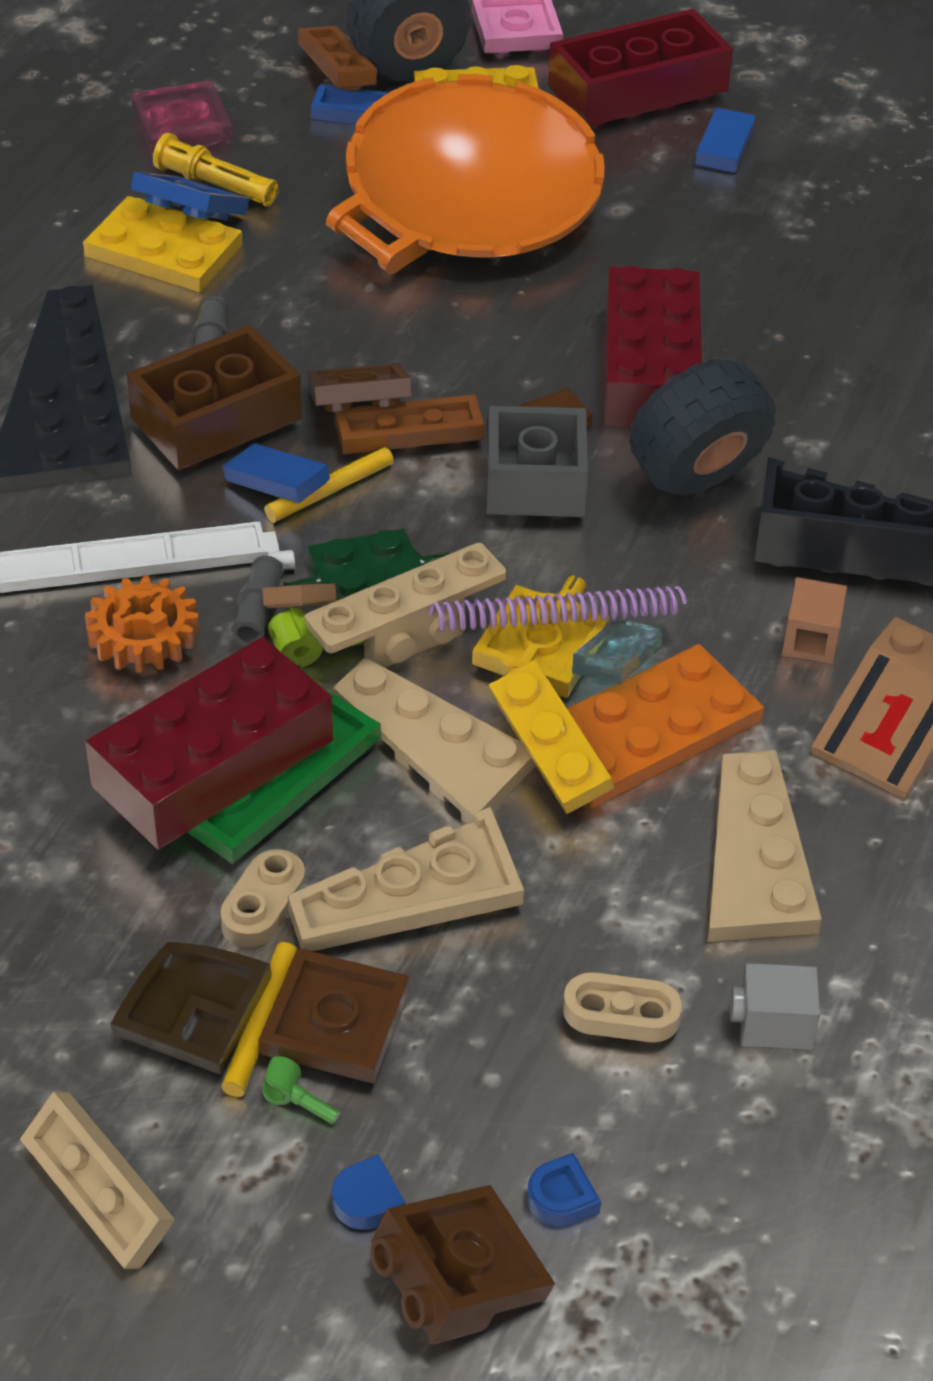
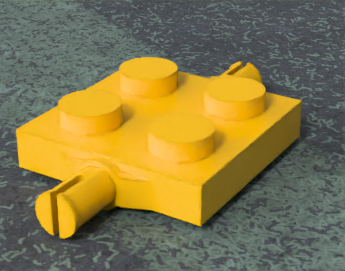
[472,575,610,698]

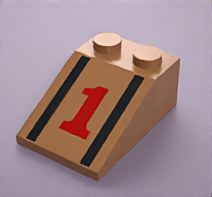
[810,617,933,800]

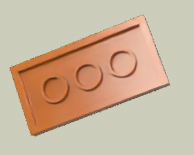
[567,644,764,808]

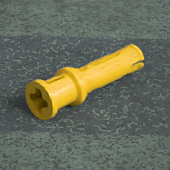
[153,133,279,207]

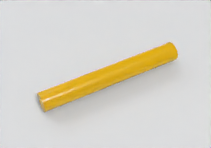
[264,447,394,523]
[221,942,297,1097]

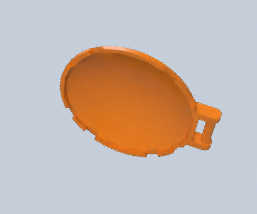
[326,74,605,274]

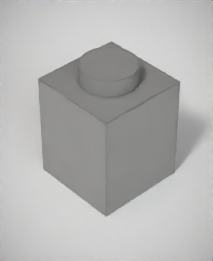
[730,963,820,1050]

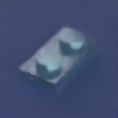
[572,619,663,686]

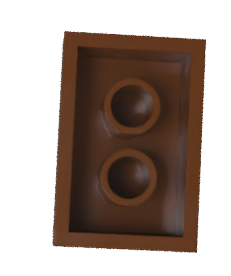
[126,324,302,470]

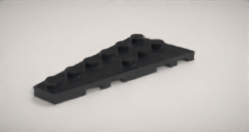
[0,285,132,493]

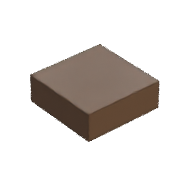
[262,583,337,608]

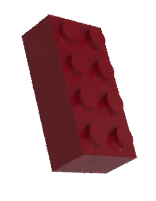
[548,8,733,126]
[603,266,702,428]
[85,636,333,850]

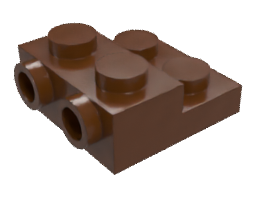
[370,1185,555,1344]

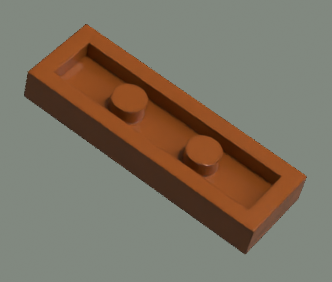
[298,25,377,91]
[335,395,485,454]

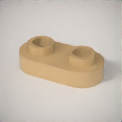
[220,849,305,948]
[563,972,682,1042]

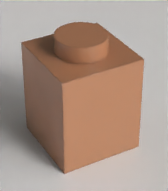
[782,577,847,665]

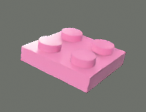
[471,0,563,55]

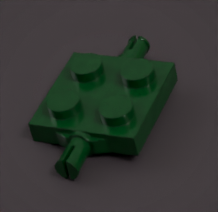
[283,528,451,606]

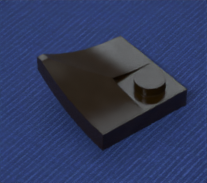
[110,942,272,1075]

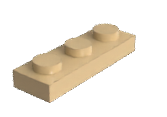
[20,1091,175,1269]

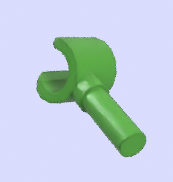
[262,1056,340,1125]

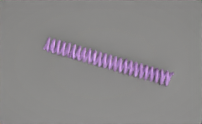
[429,586,687,632]

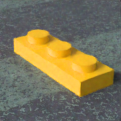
[488,660,614,814]

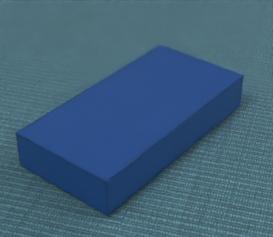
[311,84,389,125]
[695,108,756,173]
[223,443,330,503]

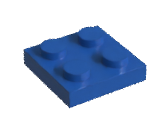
[130,172,250,221]

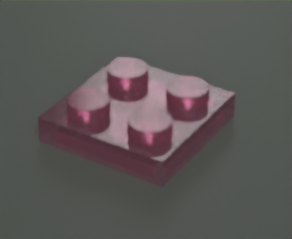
[131,81,233,153]

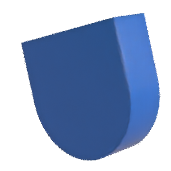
[527,1152,601,1227]
[332,1154,406,1230]

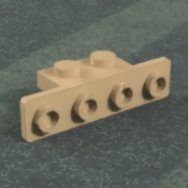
[305,542,506,668]

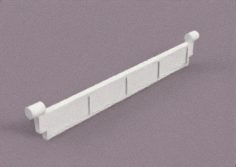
[0,521,295,593]

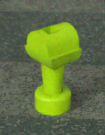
[268,607,364,668]

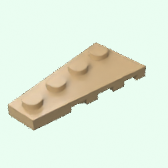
[333,657,536,824]
[707,750,822,942]
[288,806,524,951]

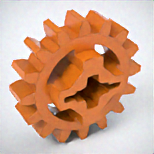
[85,575,200,673]

